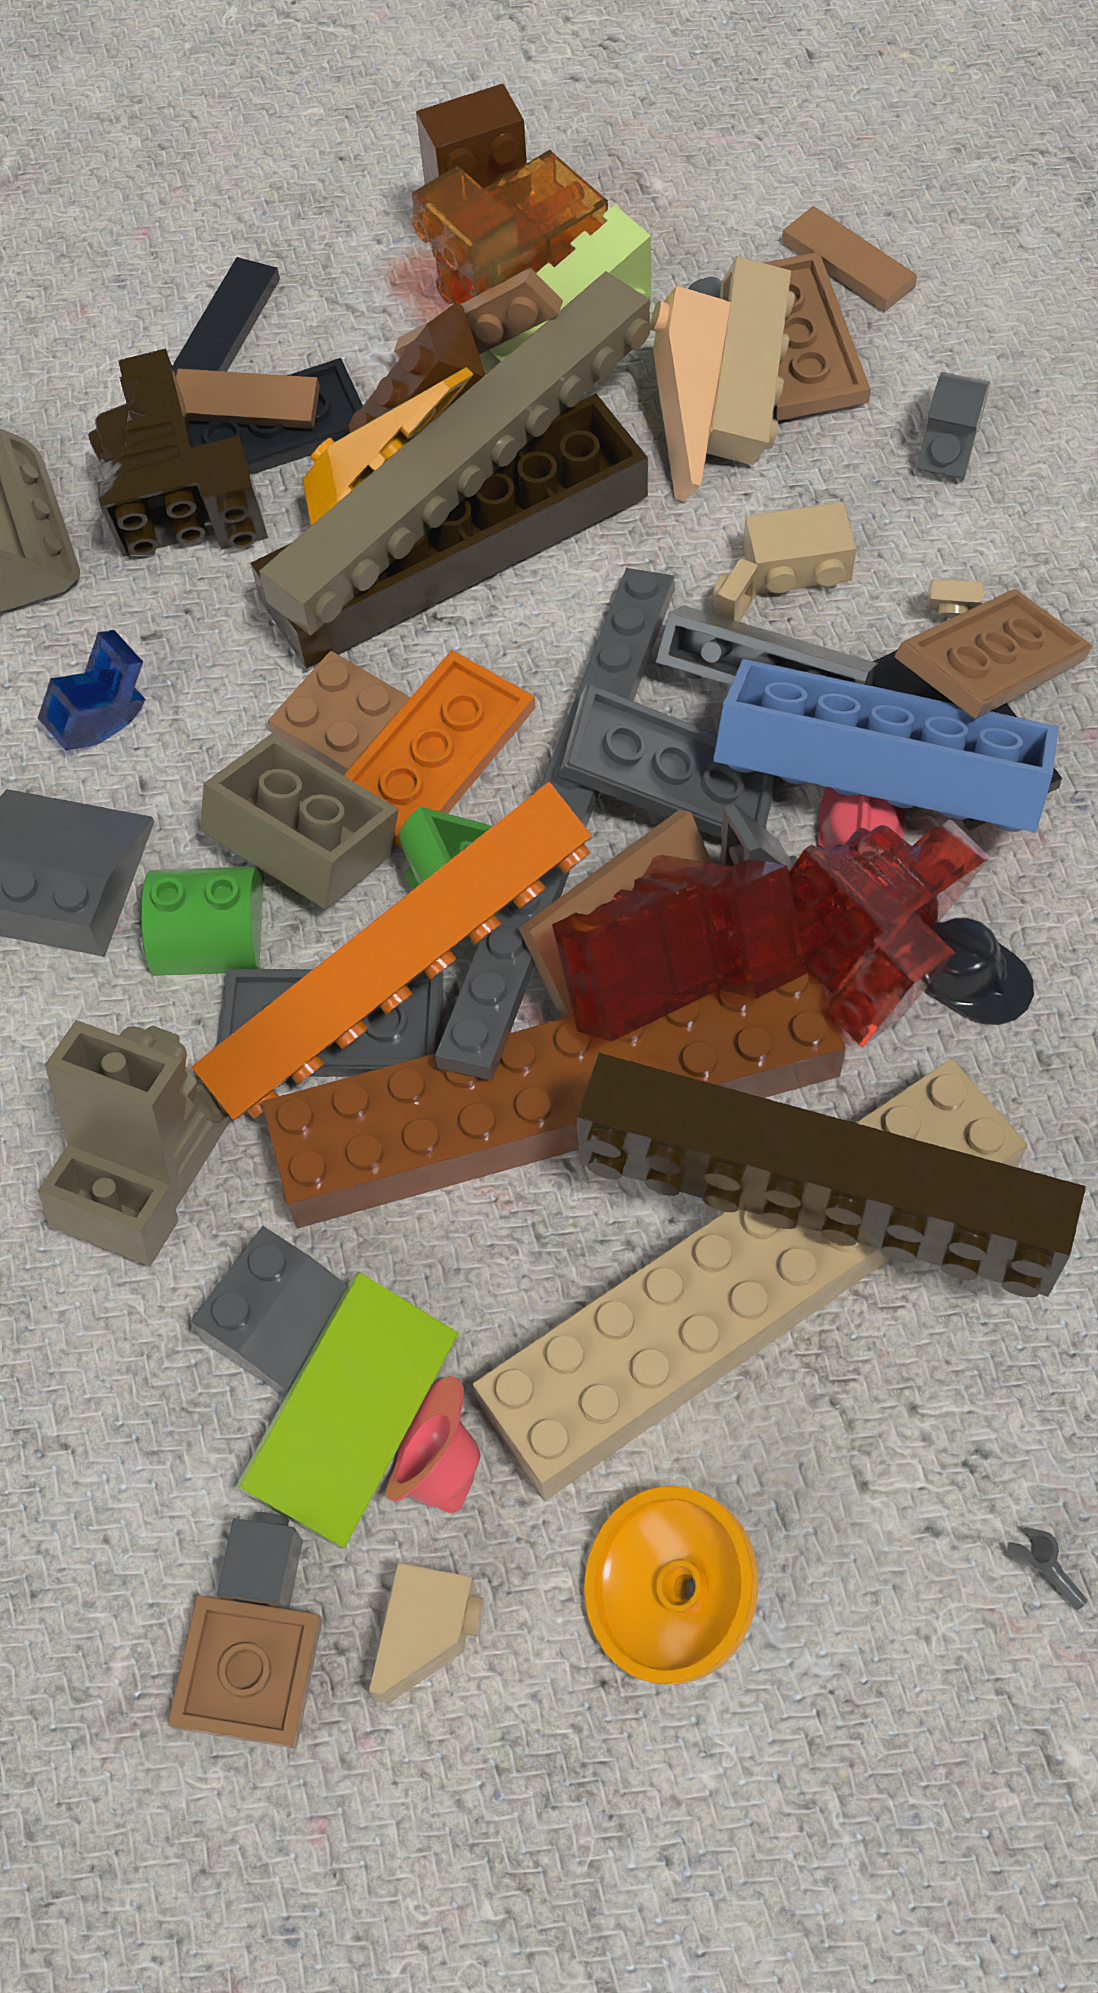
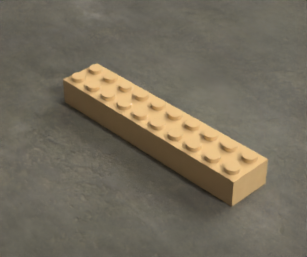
[473,1058,1027,1501]

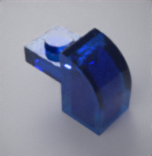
[38,630,146,751]

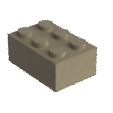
[200,733,398,909]

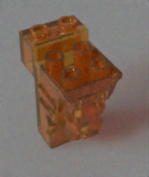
[411,149,608,305]

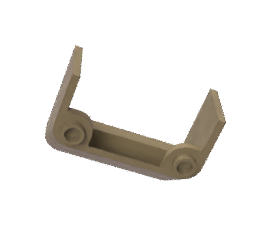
[0,429,80,612]

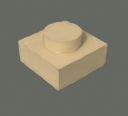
[712,558,758,622]
[926,578,984,618]

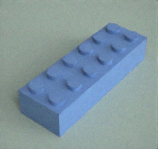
[713,659,1059,833]

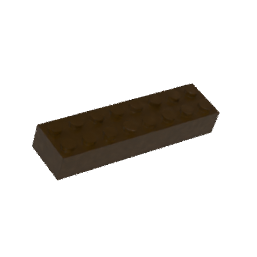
[250,393,648,669]
[577,1053,1086,1297]

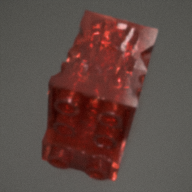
[758,819,990,1048]
[552,854,808,1042]

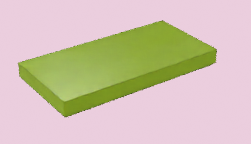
[235,1272,459,1548]

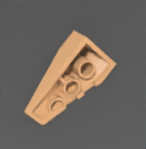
[650,286,731,501]

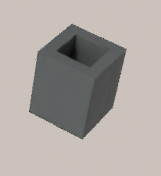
[217,1512,303,1610]

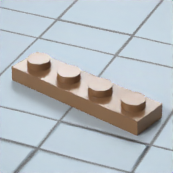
[394,268,563,358]

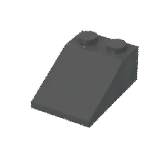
[190,1226,348,1397]

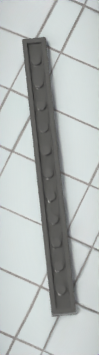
[435,568,675,1080]

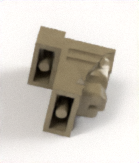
[38,1020,230,1267]

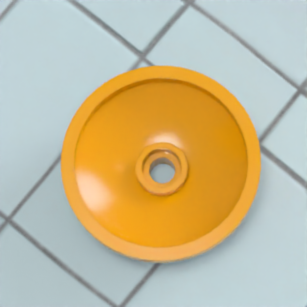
[584,1486,758,1685]

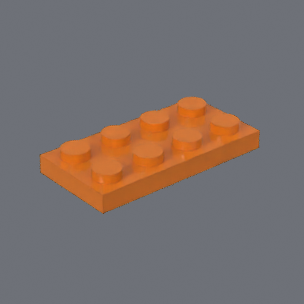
[344,650,536,848]

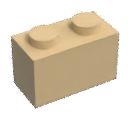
[743,502,856,594]

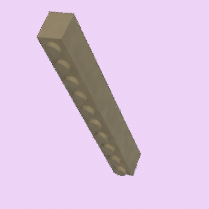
[259,271,651,636]

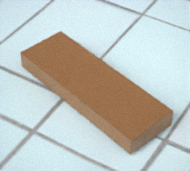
[782,206,917,312]
[176,369,320,429]

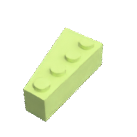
[479,204,651,374]

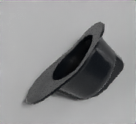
[908,918,1034,1025]

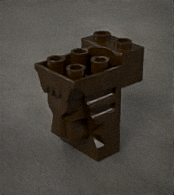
[88,348,268,557]

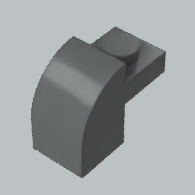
[916,372,990,479]

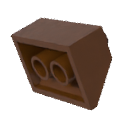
[348,303,486,433]

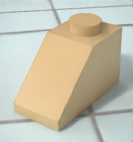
[369,1563,484,1704]

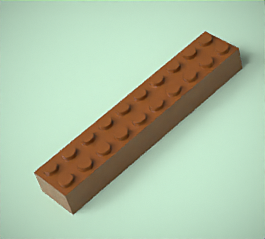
[262,951,846,1229]

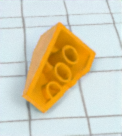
[303,367,474,526]

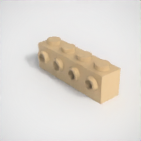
[706,256,795,465]

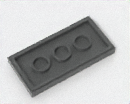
[558,683,777,839]
[218,969,444,1077]

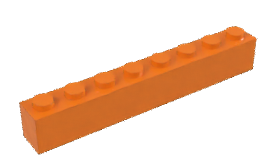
[191,782,594,1121]

